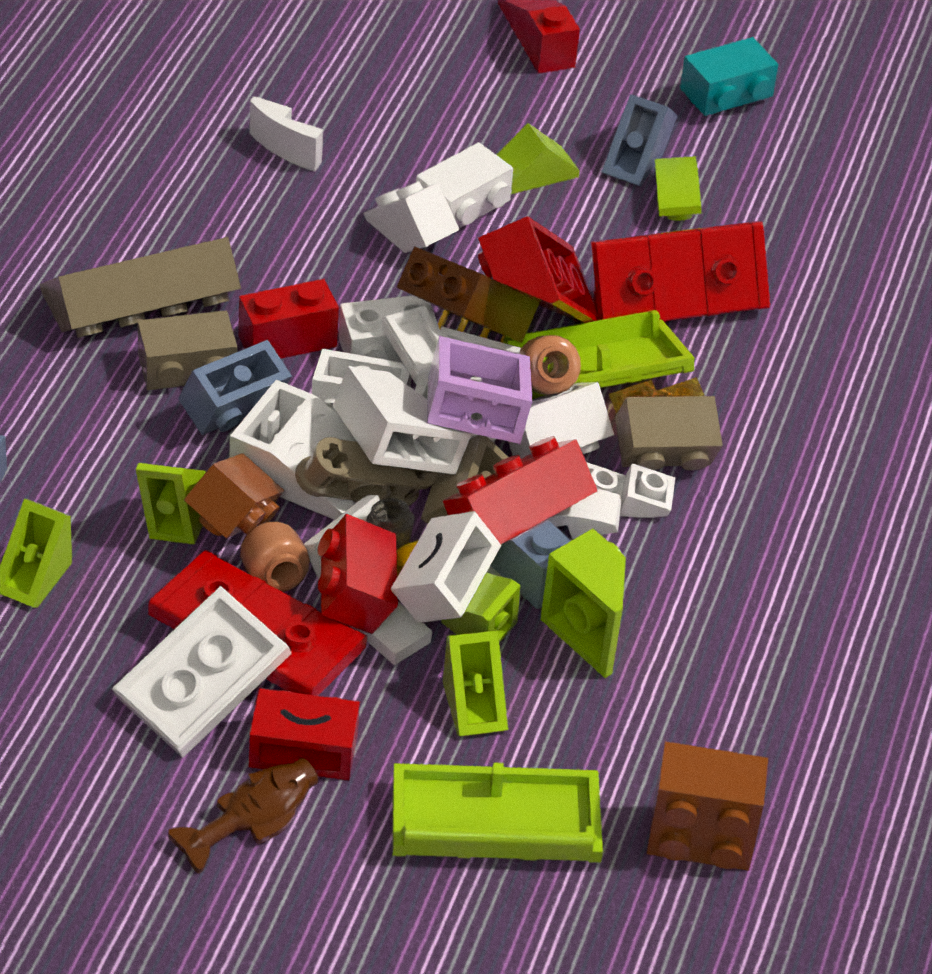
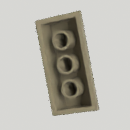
[40,237,241,338]

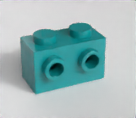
[680,37,779,116]

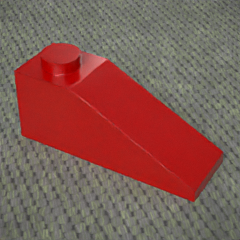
[498,0,580,74]

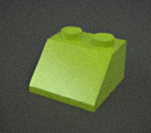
[540,528,626,678]

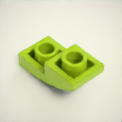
[655,156,702,221]

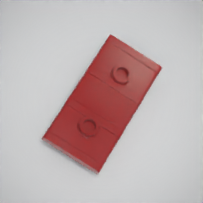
[591,221,770,322]
[148,550,368,696]

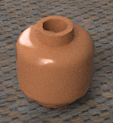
[519,335,581,395]
[240,521,310,592]

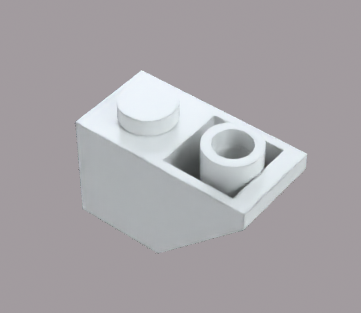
[364,181,459,253]

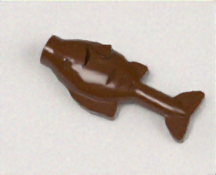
[168,758,318,874]

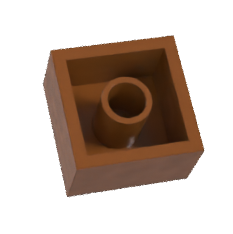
[647,741,769,871]

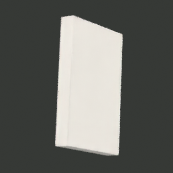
[112,586,292,758]

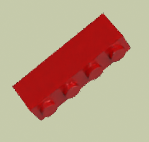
[478,216,599,323]

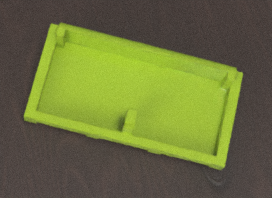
[503,310,694,400]
[392,763,603,863]

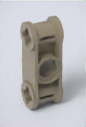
[295,437,438,508]

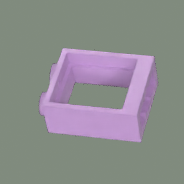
[427,336,532,444]

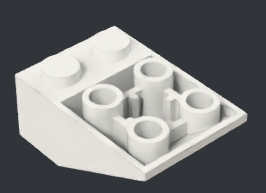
[229,380,357,520]

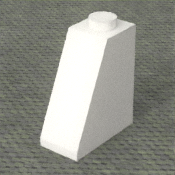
[333,366,472,475]

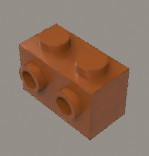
[184,453,285,539]

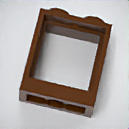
[396,246,540,343]

